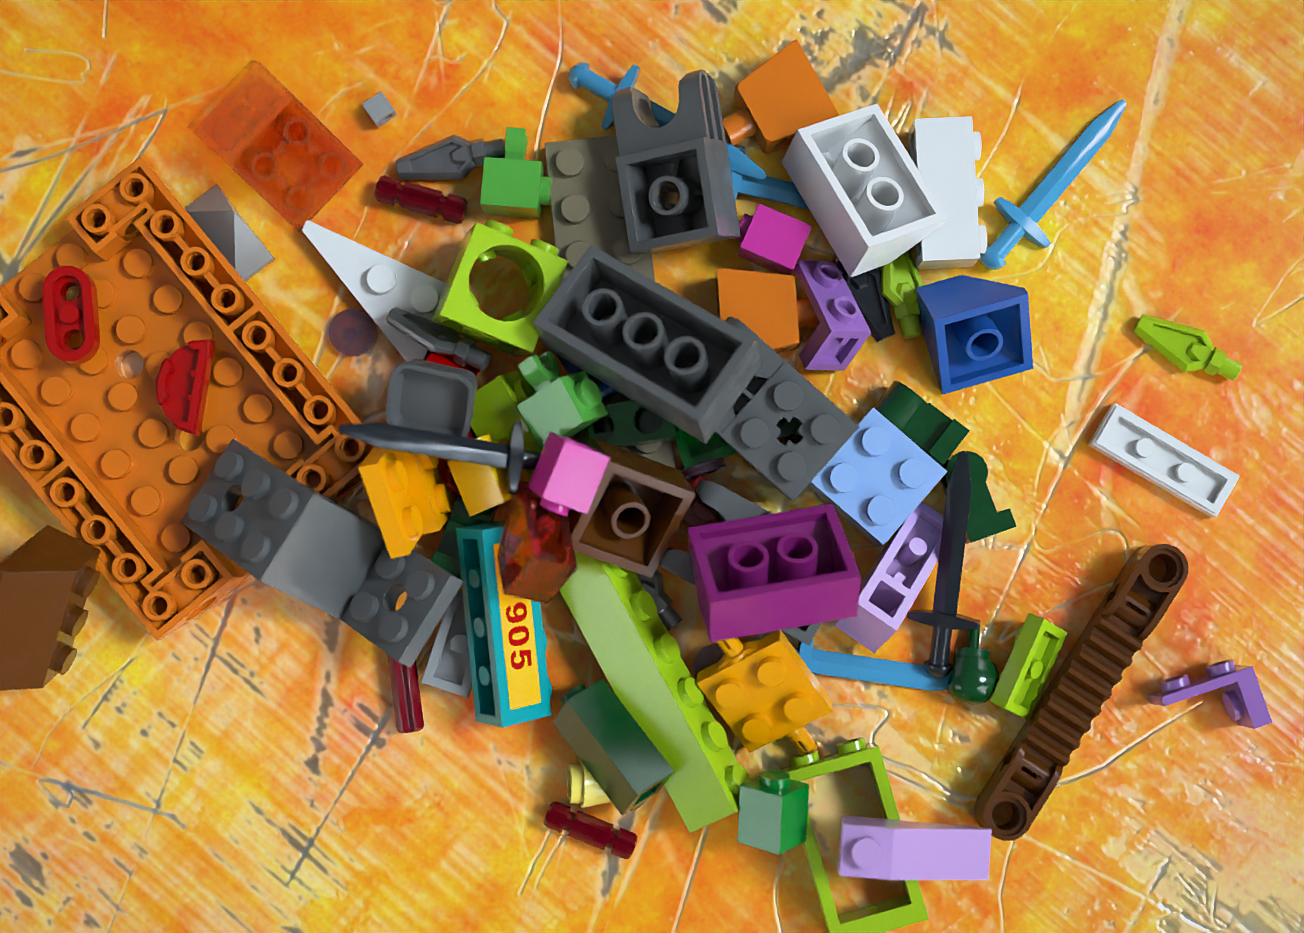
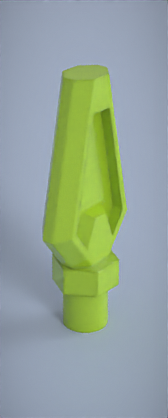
[881,250,924,338]
[1133,314,1242,381]

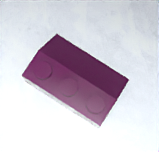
[687,504,861,642]

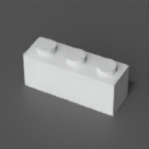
[908,116,987,270]

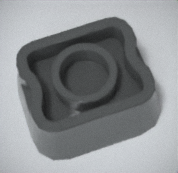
[386,359,478,437]

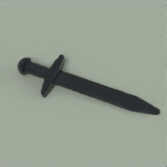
[338,421,541,494]
[907,451,981,678]

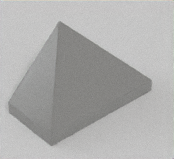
[185,184,275,282]

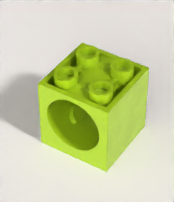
[431,220,568,358]

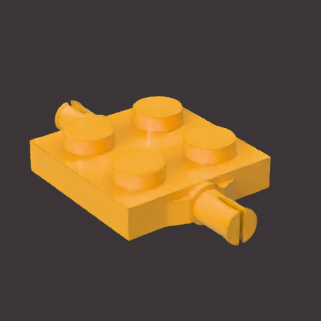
[696,630,833,756]

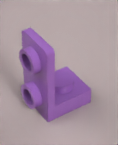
[794,260,871,371]
[1148,659,1273,729]

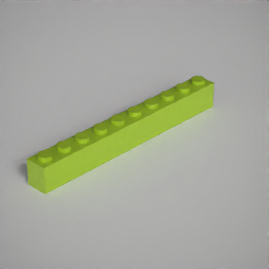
[471,370,750,833]

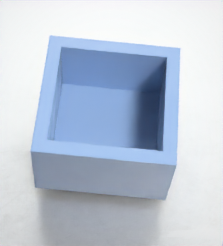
[807,407,947,547]

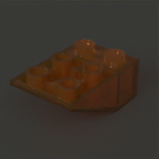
[187,59,364,232]

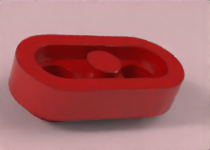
[42,266,100,364]

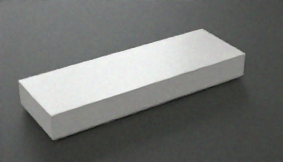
[1088,403,1240,518]

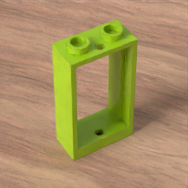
[781,737,929,933]

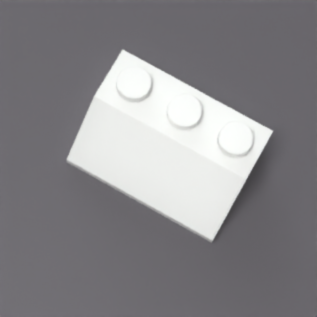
[781,104,949,278]

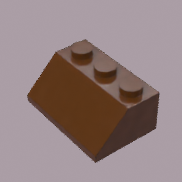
[0,525,101,690]

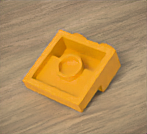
[358,447,453,559]

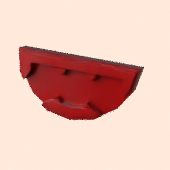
[155,339,216,437]

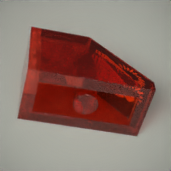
[497,480,578,604]

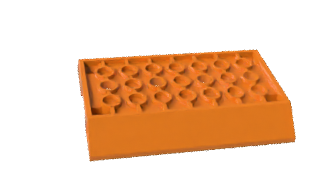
[0,156,375,641]

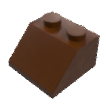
[563,438,696,578]

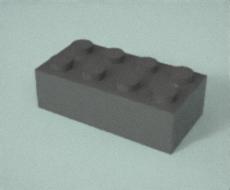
[533,245,762,444]

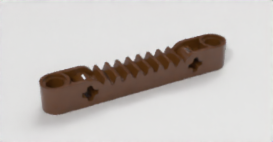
[974,544,1189,841]

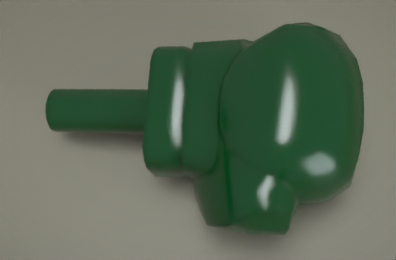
[947,619,999,705]

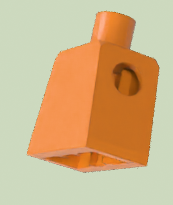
[722,39,840,154]
[715,268,820,354]

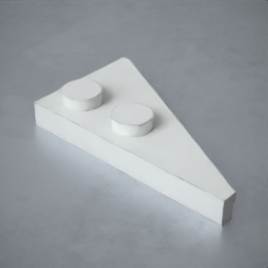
[302,220,445,362]

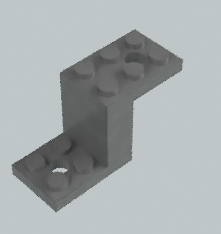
[180,439,463,668]

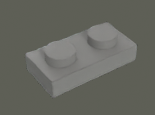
[421,591,472,698]

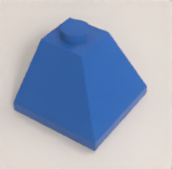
[916,275,1033,394]

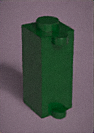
[552,679,674,815]

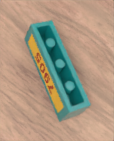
[456,520,552,728]

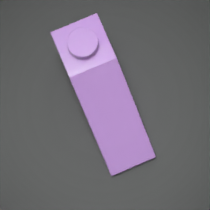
[834,501,944,653]
[838,815,992,880]

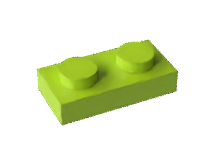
[990,613,1068,720]

